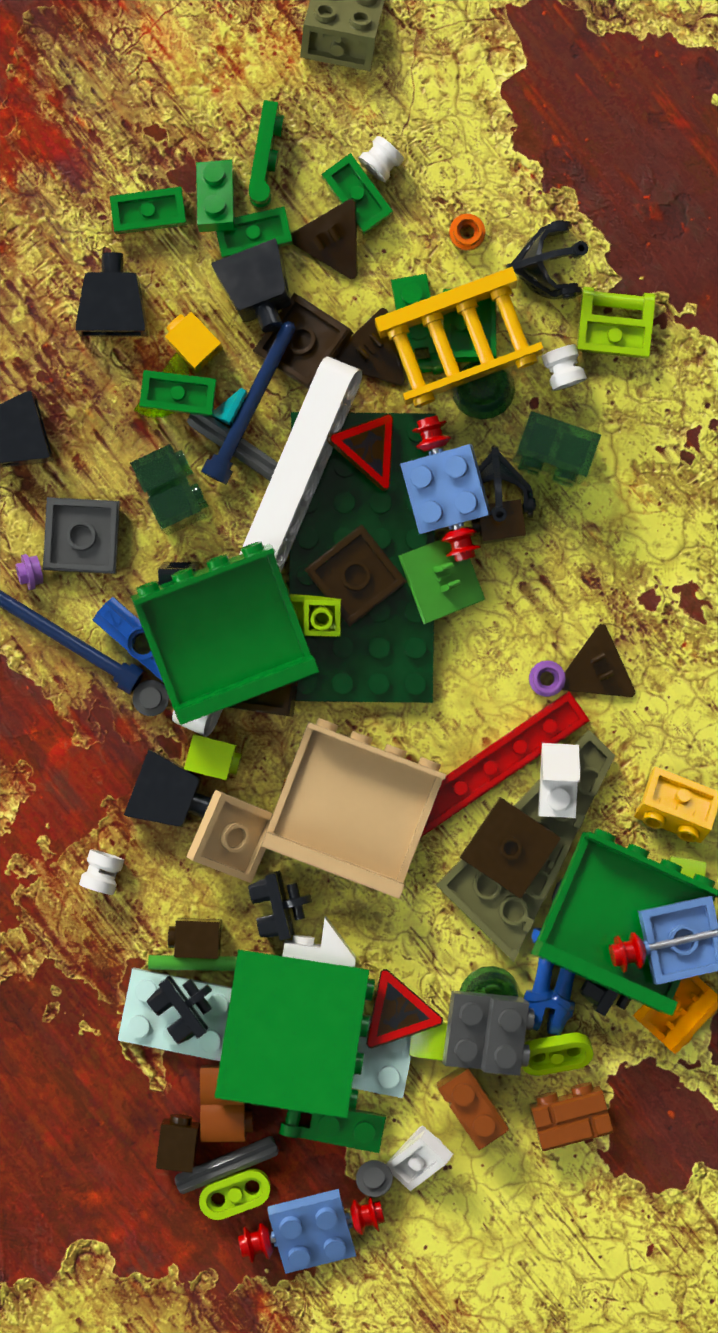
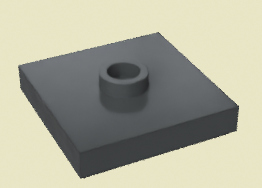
[43,497,121,574]

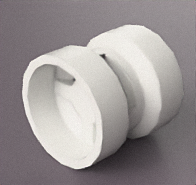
[541,344,587,391]
[79,849,125,895]

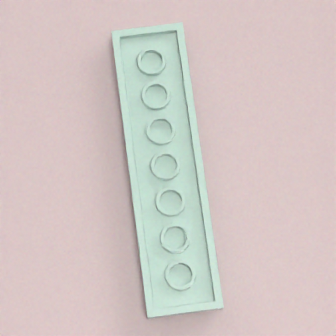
[118,967,411,1098]

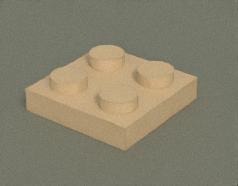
[186,790,273,883]

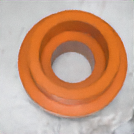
[449,214,485,251]

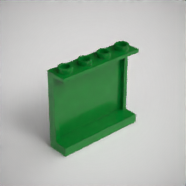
[130,541,319,725]
[531,828,718,1016]
[214,950,375,1118]

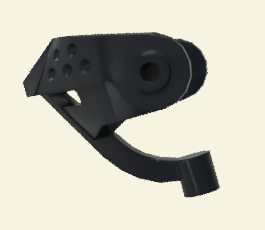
[506,220,588,300]
[478,447,536,522]

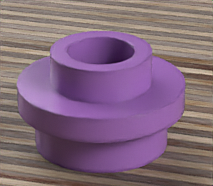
[16,554,43,590]
[529,661,565,697]

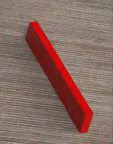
[421,691,590,837]

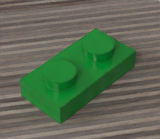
[321,153,393,235]
[196,160,235,232]
[110,187,187,235]
[216,206,293,259]
[139,370,217,417]

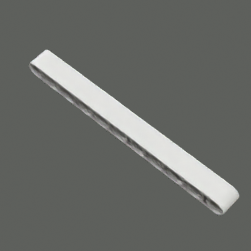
[172,357,362,737]

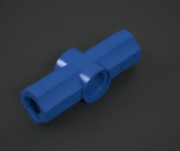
[92,597,163,682]

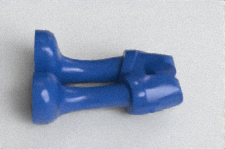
[524,927,575,1035]

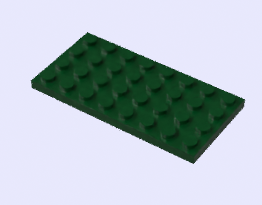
[289,412,436,703]

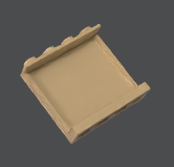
[261,718,446,899]

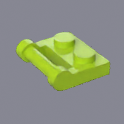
[577,287,655,359]

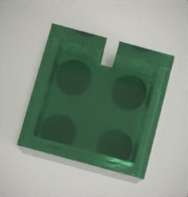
[512,411,601,487]
[130,444,208,535]

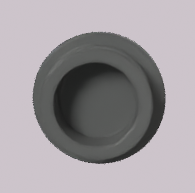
[133,680,169,716]
[356,1160,393,1198]

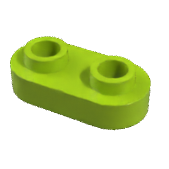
[522,1032,594,1076]
[199,1168,271,1220]

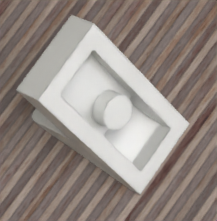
[538,743,580,818]
[283,916,356,967]
[386,1126,453,1191]

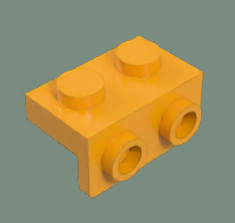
[633,976,718,1054]

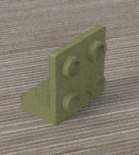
[300,0,385,71]

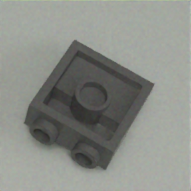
[442,991,535,1076]

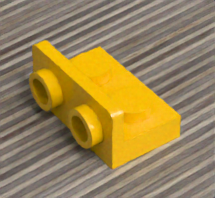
[634,767,718,843]

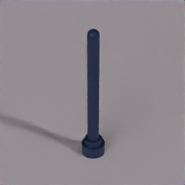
[201,321,296,485]
[0,590,145,695]

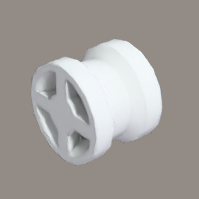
[358,136,404,182]

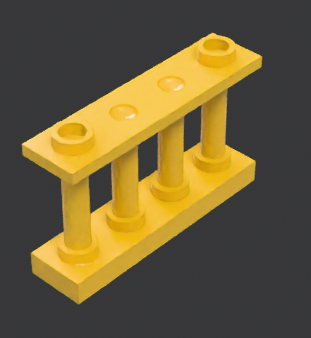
[375,267,544,408]

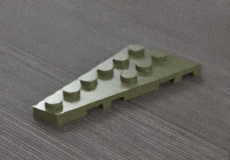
[436,730,615,962]

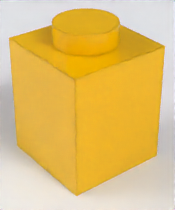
[165,312,223,373]

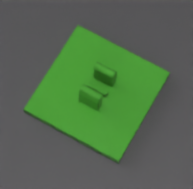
[398,539,485,624]

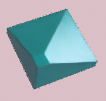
[213,388,247,427]

